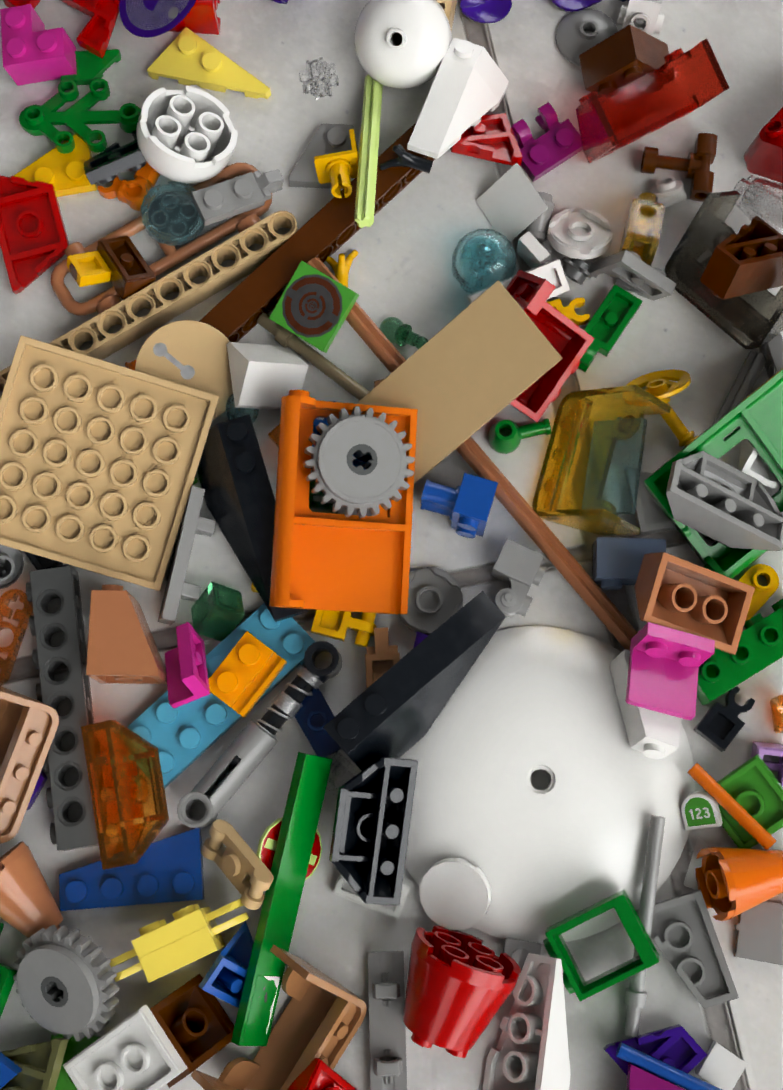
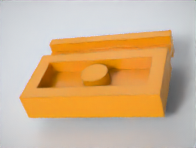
[209,631,287,718]

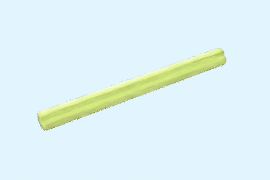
[354,74,383,228]

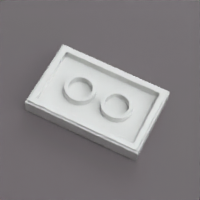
[62,1004,187,1090]

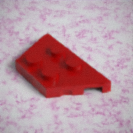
[0,176,69,294]

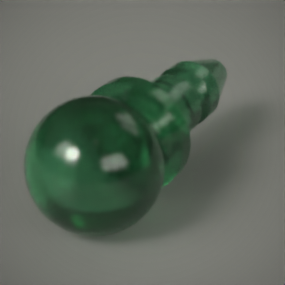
[379,317,429,349]

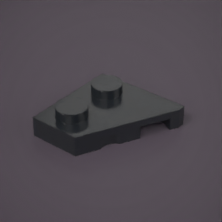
[84,130,146,185]

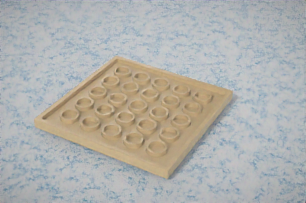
[0,335,219,591]

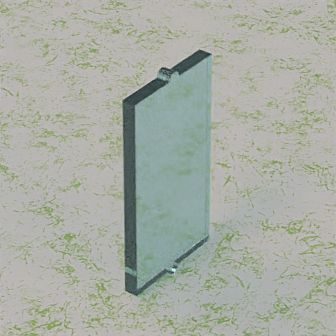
[581,417,647,518]

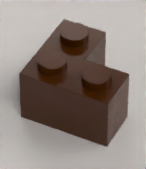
[579,25,674,98]

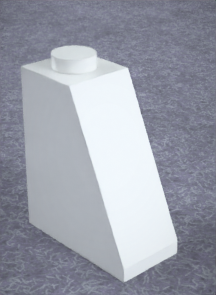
[610,649,683,759]

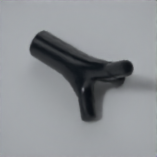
[380,144,433,173]

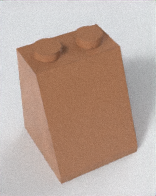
[86,585,167,684]

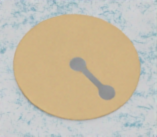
[135,320,234,420]

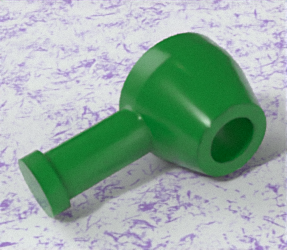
[488,418,551,454]

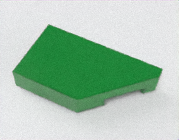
[61,49,121,85]

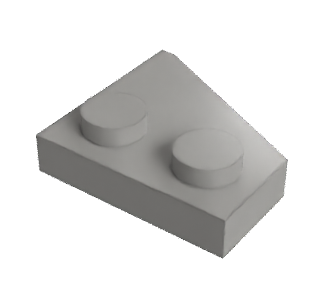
[289,124,354,189]
[588,250,677,301]

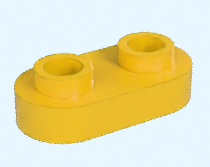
[738,564,779,622]

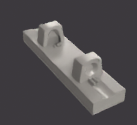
[158,486,216,625]
[368,951,407,1090]

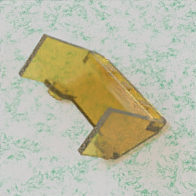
[532,385,671,535]

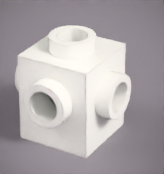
[617,0,665,36]

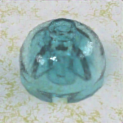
[452,229,516,294]

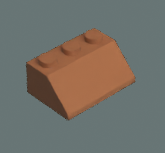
[634,552,755,655]

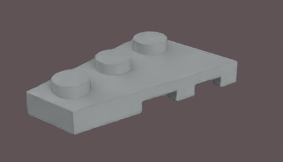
[636,890,739,1009]

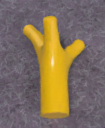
[326,250,358,288]

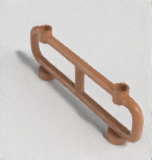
[51,163,272,316]

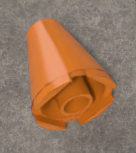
[695,847,783,921]

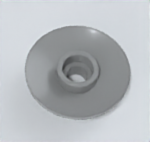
[556,9,618,66]

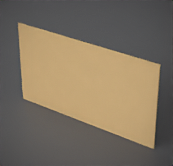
[356,280,563,484]

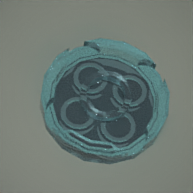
[141,181,204,246]

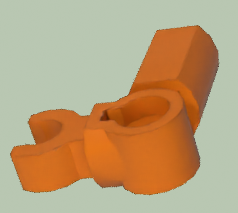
[97,162,160,211]

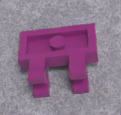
[512,102,587,182]

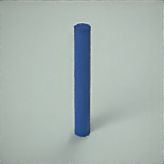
[615,1042,722,1090]

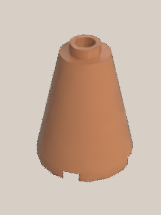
[0,841,64,938]

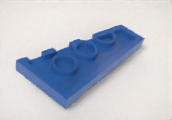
[59,828,205,911]

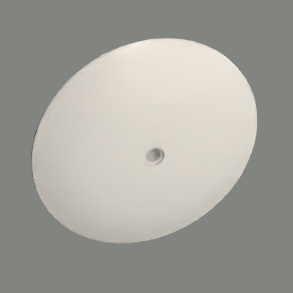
[400,626,695,944]

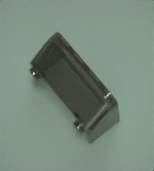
[665,191,783,349]

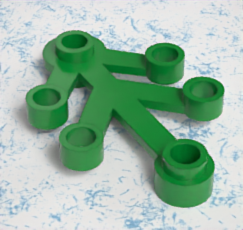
[19,78,141,154]

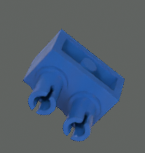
[420,473,498,538]

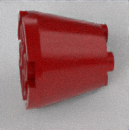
[403,925,521,1058]

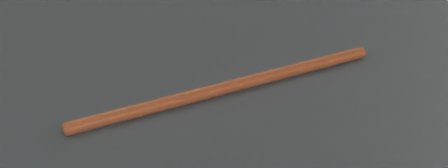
[307,257,638,651]

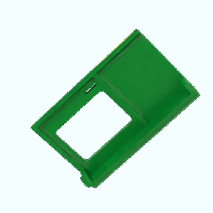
[643,368,783,579]

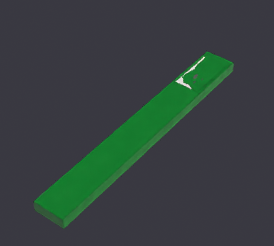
[231,752,333,1046]

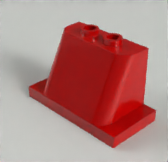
[506,270,595,422]

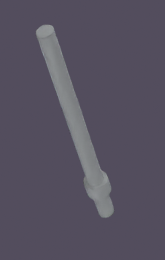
[623,815,665,1037]

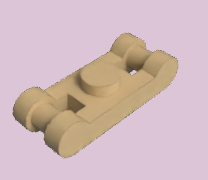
[201,819,274,910]

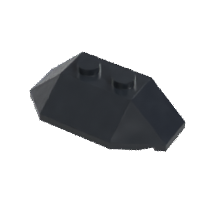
[329,757,418,905]

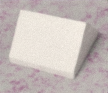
[226,342,308,410]

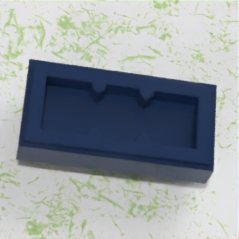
[295,688,342,758]

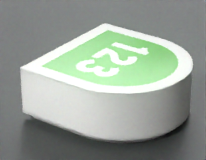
[681,791,723,831]

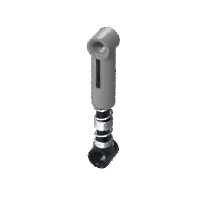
[177,641,342,828]

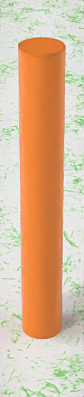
[687,763,777,851]

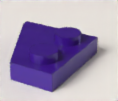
[603,1024,707,1075]

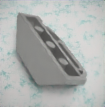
[666,451,783,551]

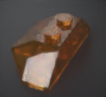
[81,720,169,870]

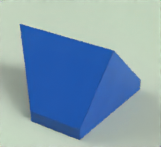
[199,921,254,1008]

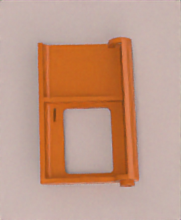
[269,390,418,615]

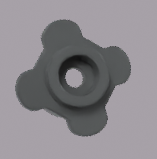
[562,257,592,285]

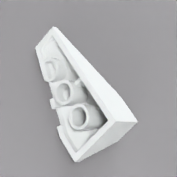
[483,953,571,1090]

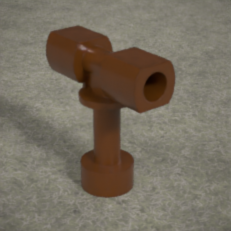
[640,133,718,202]

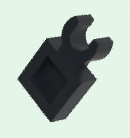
[693,687,755,752]

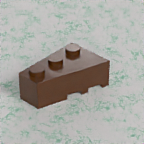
[700,216,783,300]

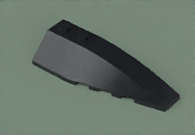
[197,414,309,622]
[323,591,506,771]

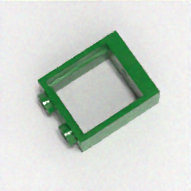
[543,889,660,1001]

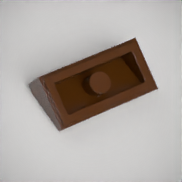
[97,236,156,300]

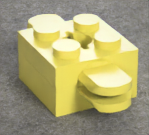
[110,898,249,983]

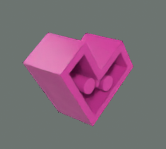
[0,4,77,86]

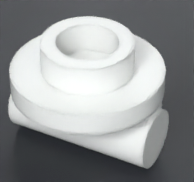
[650,177,686,211]

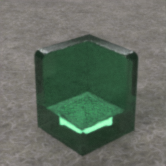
[191,581,245,641]

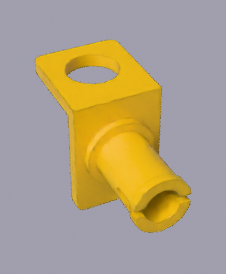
[314,129,359,199]

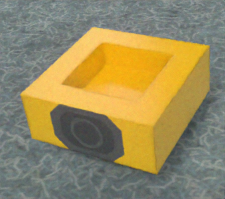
[66,251,111,287]

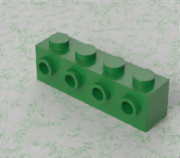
[697,599,783,706]

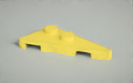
[147,27,271,99]

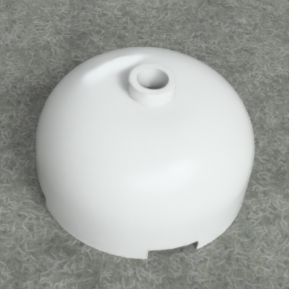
[354,0,452,89]
[136,86,238,184]

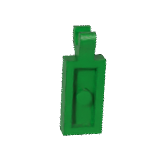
[578,284,643,372]

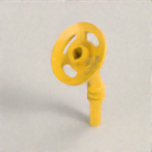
[624,369,698,448]

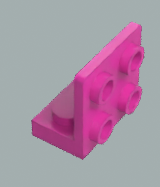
[625,622,715,720]

